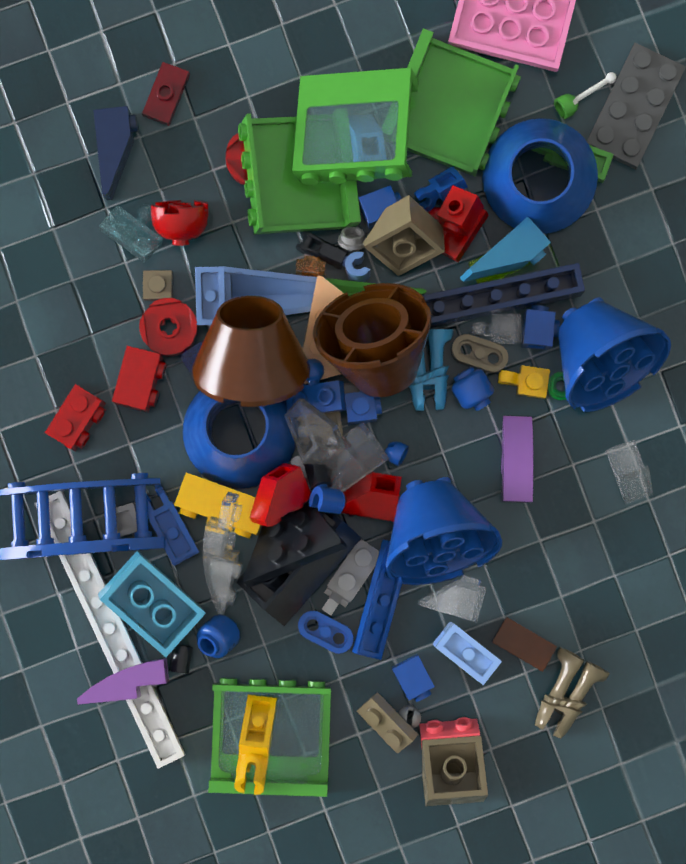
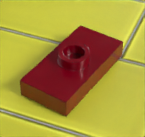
[142,62,190,126]

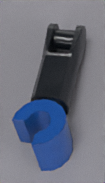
[299,439,345,514]

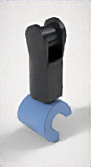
[295,231,370,282]

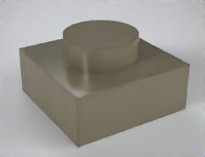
[143,270,173,301]

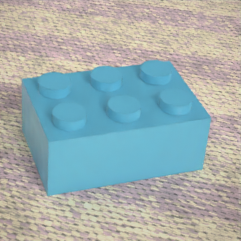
[98,550,206,657]

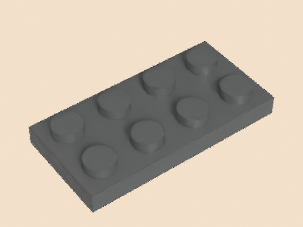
[587,43,686,170]

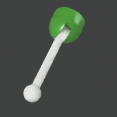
[554,72,617,120]

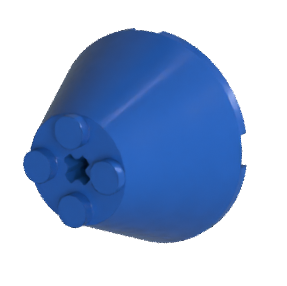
[558,297,671,412]
[386,477,502,585]

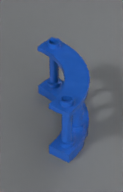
[0,473,165,560]

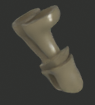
[535,647,610,739]

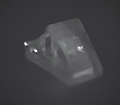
[606,440,653,504]

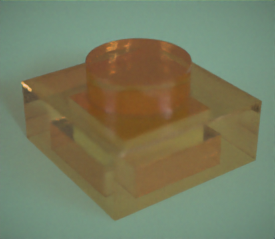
[296,256,326,278]

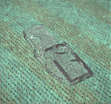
[203,492,243,615]

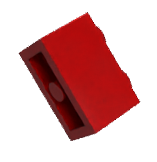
[112,346,166,413]

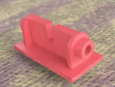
[419,717,480,750]

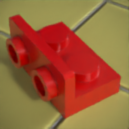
[45,384,106,452]

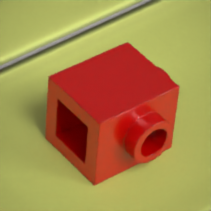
[437,185,484,236]

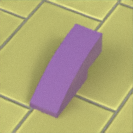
[501,416,533,503]
[77,658,169,705]

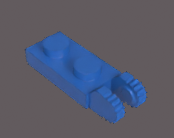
[146,484,200,566]

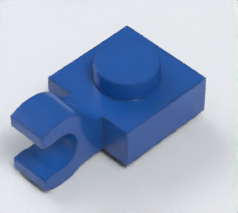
[414,166,468,212]

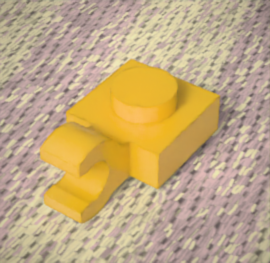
[498,365,550,399]

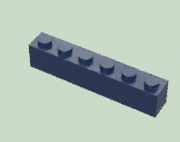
[422,263,585,328]

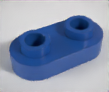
[298,610,353,654]

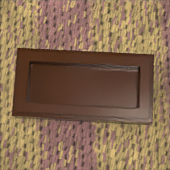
[491,617,557,672]

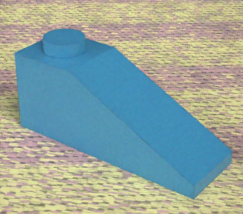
[460,217,551,282]

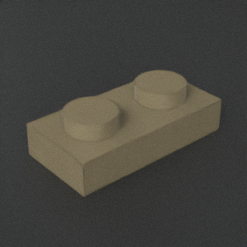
[357,692,418,754]

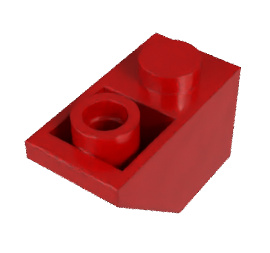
[250,463,311,527]
[341,472,402,522]

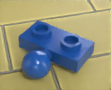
[286,359,346,418]

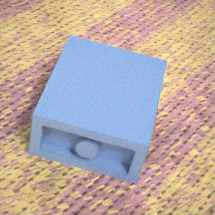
[433,622,502,685]

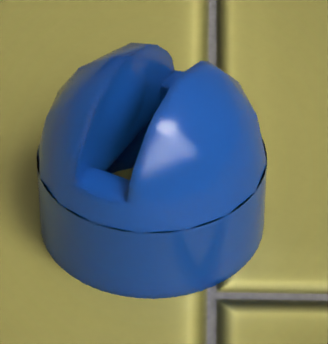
[385,441,409,467]

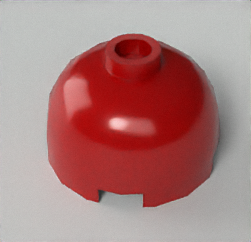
[151,200,209,246]

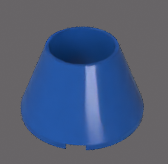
[483,119,598,234]
[183,391,298,489]

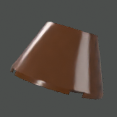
[313,283,432,397]
[192,296,310,407]

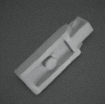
[322,539,379,616]

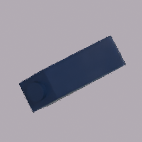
[93,106,138,201]

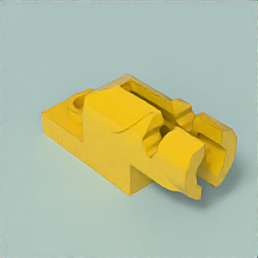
[234,695,277,795]

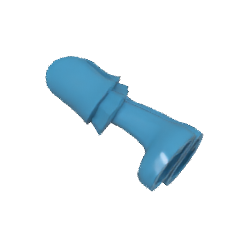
[409,329,453,411]

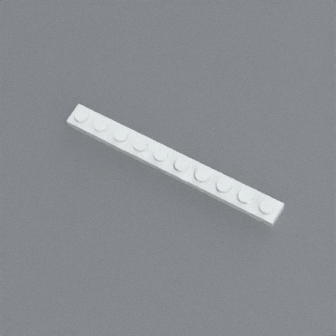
[34,491,186,769]

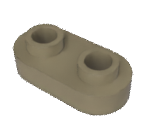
[451,334,508,373]

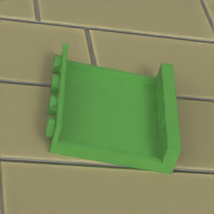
[382,28,521,177]
[238,109,361,235]

